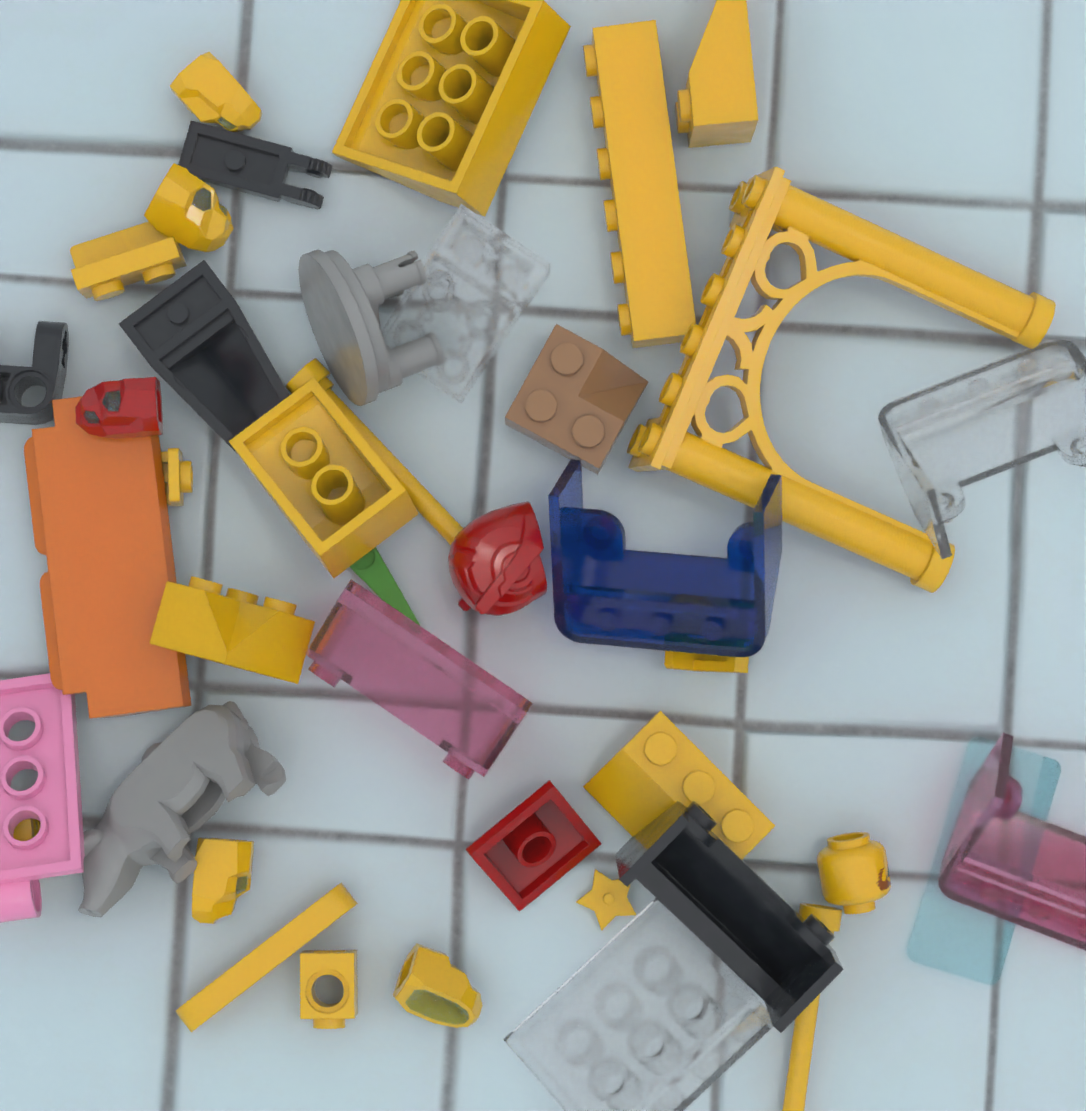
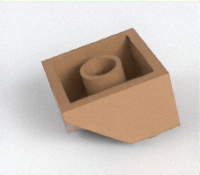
[505,324,648,475]

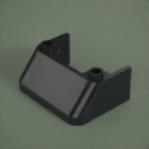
[615,801,844,1033]

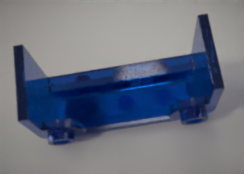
[548,459,782,657]

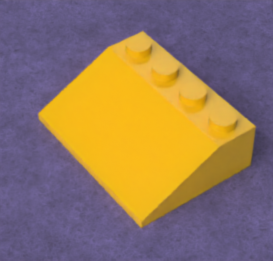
[332,0,571,217]

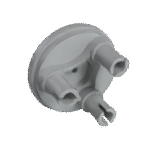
[298,249,444,406]

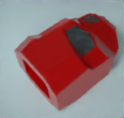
[75,377,163,439]

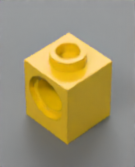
[300,950,358,1029]

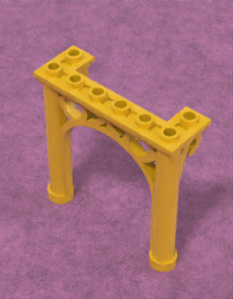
[627,166,1056,593]

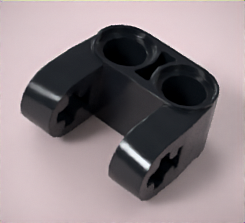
[0,321,69,425]

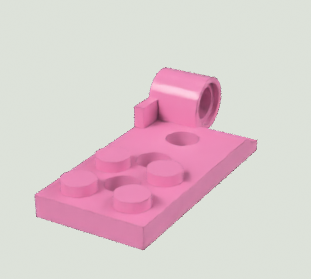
[0,673,85,923]

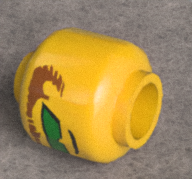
[817,832,891,914]

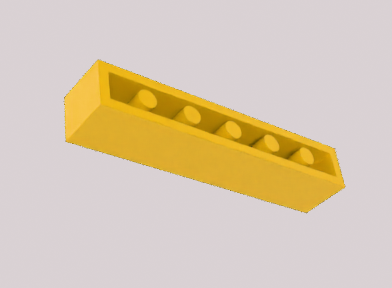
[583,20,696,349]

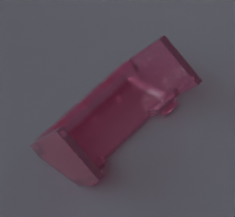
[305,579,534,780]
[938,732,1086,950]

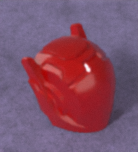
[448,501,547,616]

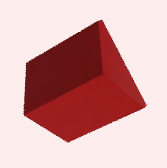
[465,780,602,912]

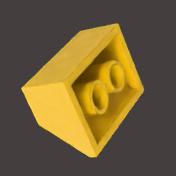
[583,711,775,859]

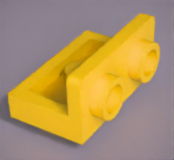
[70,221,187,301]

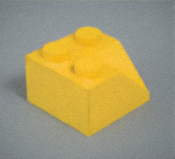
[149,576,315,684]

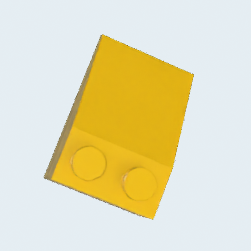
[675,0,758,148]
[229,377,419,578]

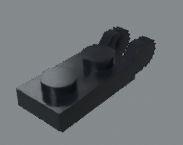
[178,121,333,209]

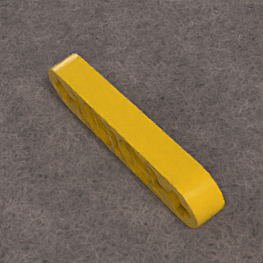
[175,882,358,1032]

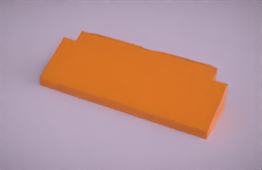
[24,392,192,719]

